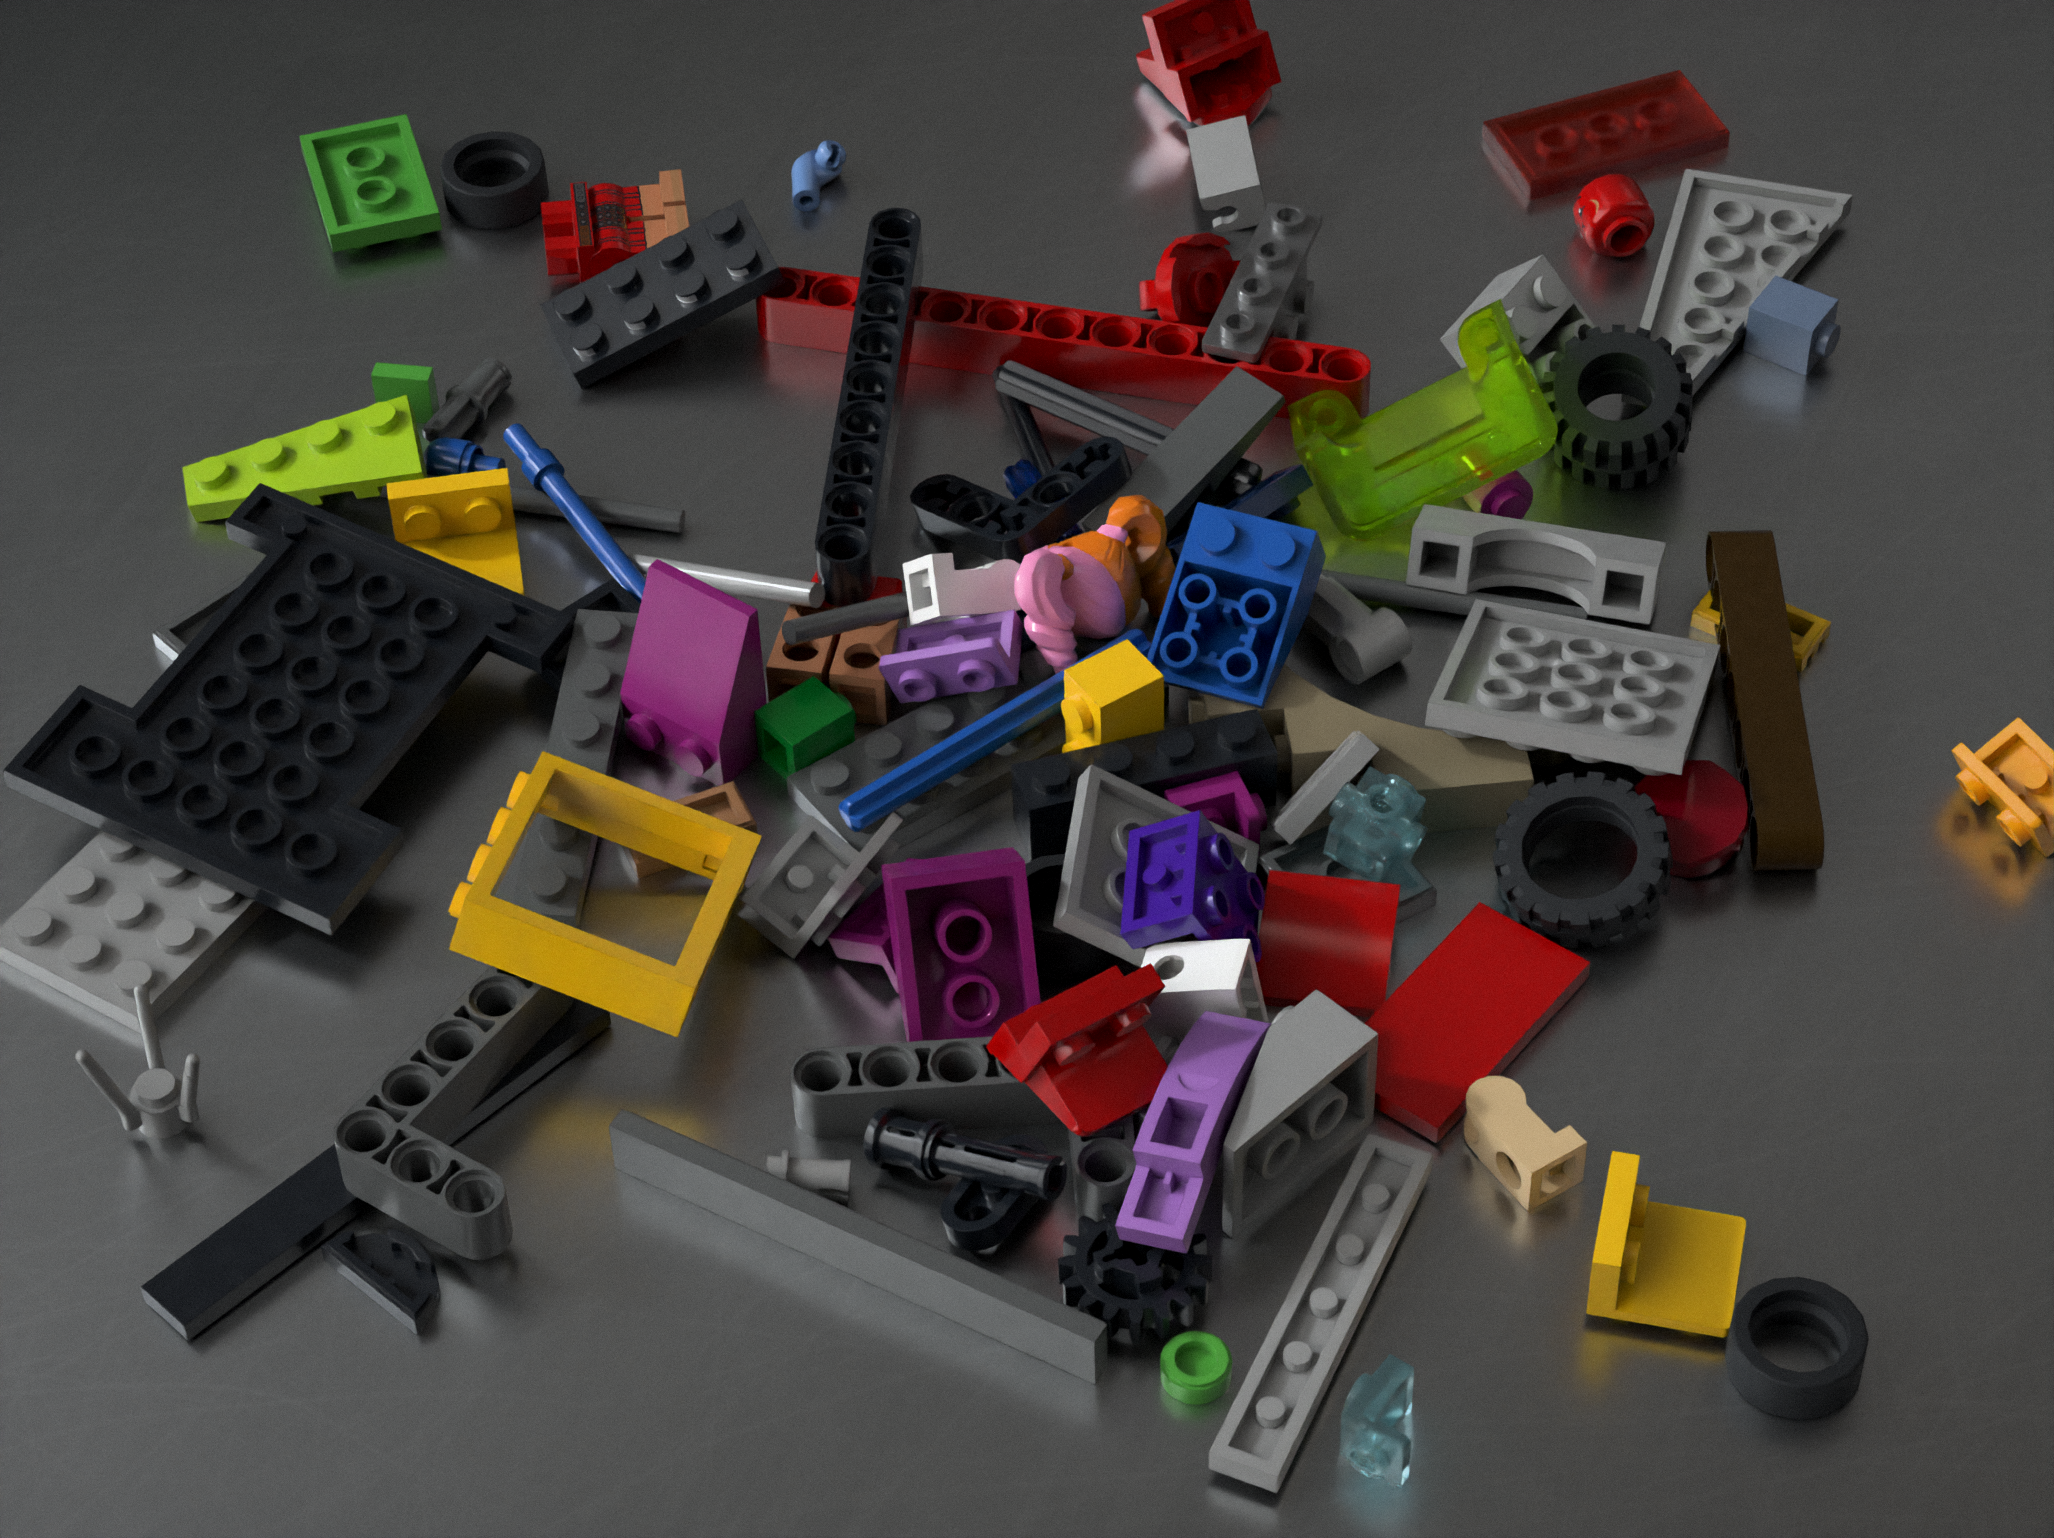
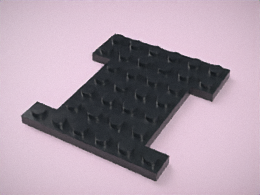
[3,483,574,936]

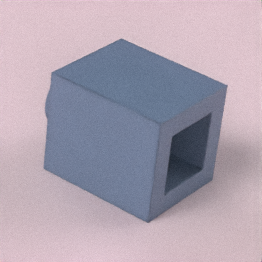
[1743,275,1841,376]

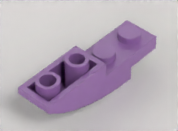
[1115,1011,1271,1254]

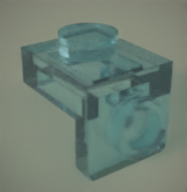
[1339,1354,1414,1489]

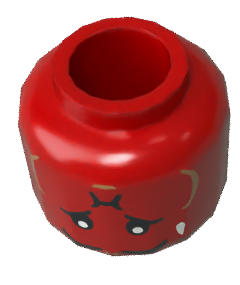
[1573,174,1655,257]

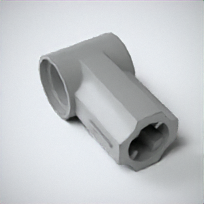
[1303,574,1412,685]

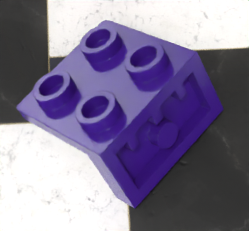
[1120,810,1265,963]

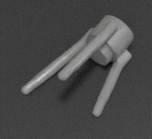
[75,983,200,1139]

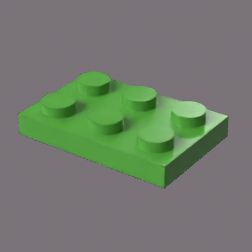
[299,114,442,253]

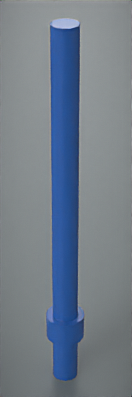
[503,423,646,604]

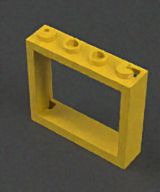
[448,751,762,1038]

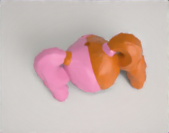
[1014,495,1176,674]

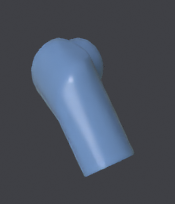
[791,140,847,212]

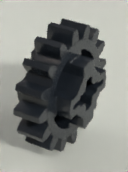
[1058,1203,1212,1343]

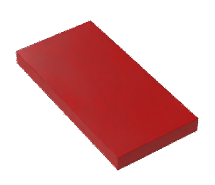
[1364,902,1590,1143]

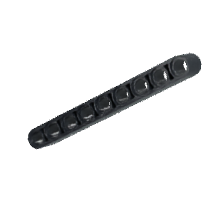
[815,208,923,607]

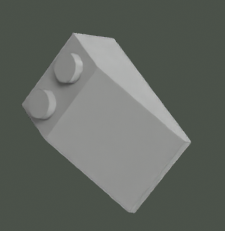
[1222,989,1378,1239]

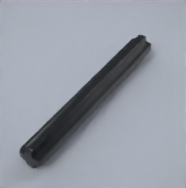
[995,360,1263,495]

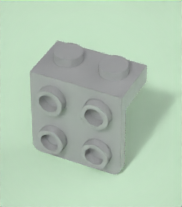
[732,812,903,959]

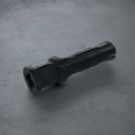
[864,1107,1067,1201]

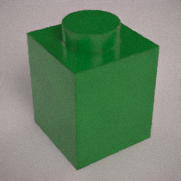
[754,676,857,781]

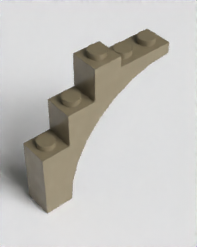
[1188,663,1534,837]

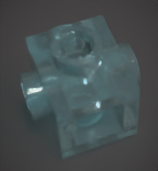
[1323,766,1428,882]

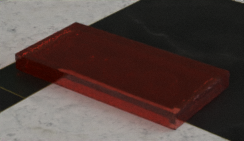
[1482,70,1730,201]

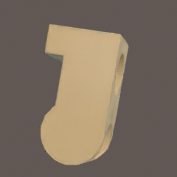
[1463,1076,1587,1212]

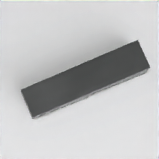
[1082,366,1285,539]

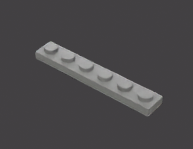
[1209,1133,1433,1493]

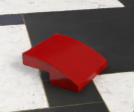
[1256,870,1401,1017]

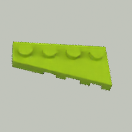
[182,394,427,522]

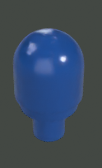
[423,437,506,476]

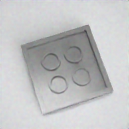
[1053,764,1259,967]
[0,830,269,1034]

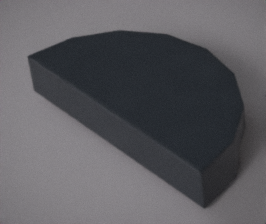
[321,1229,441,1335]

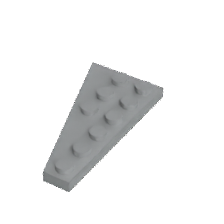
[1621,168,1853,406]

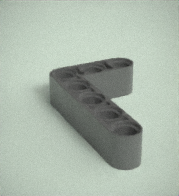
[333,966,574,1260]
[790,1036,1137,1222]

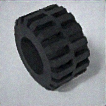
[1541,324,1693,490]

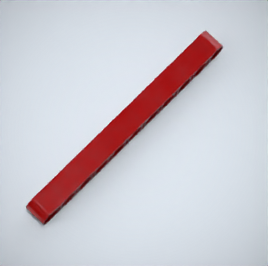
[755,267,1371,426]

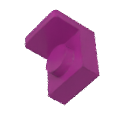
[1164,771,1267,856]

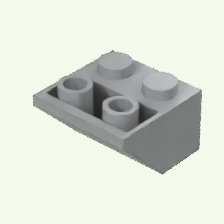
[1440,254,1596,412]

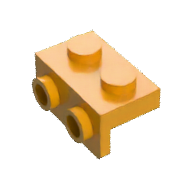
[1951,717,2054,858]

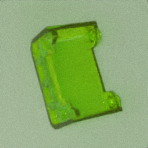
[1287,299,1558,542]

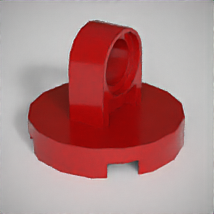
[1139,232,1241,327]

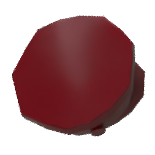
[1633,760,1750,878]

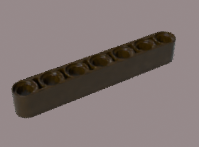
[1706,530,1824,871]

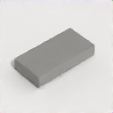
[1270,730,1380,845]

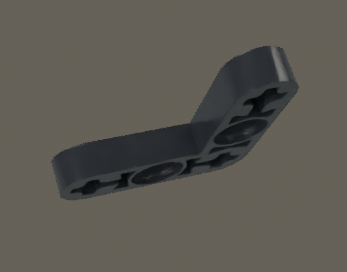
[910,437,1132,564]

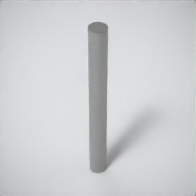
[628,554,825,608]

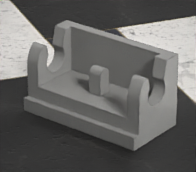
[1186,115,1266,232]

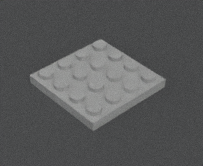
[1425,599,1721,776]

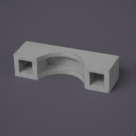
[1406,504,1666,625]

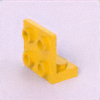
[386,468,525,596]
[1586,1151,1746,1338]

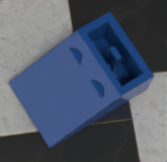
[1147,502,1326,709]

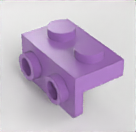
[879,609,1023,704]

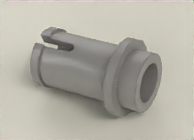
[766,1150,851,1204]

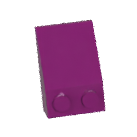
[620,559,767,786]
[881,847,1041,1042]

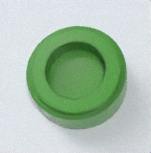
[1160,1331,1232,1405]

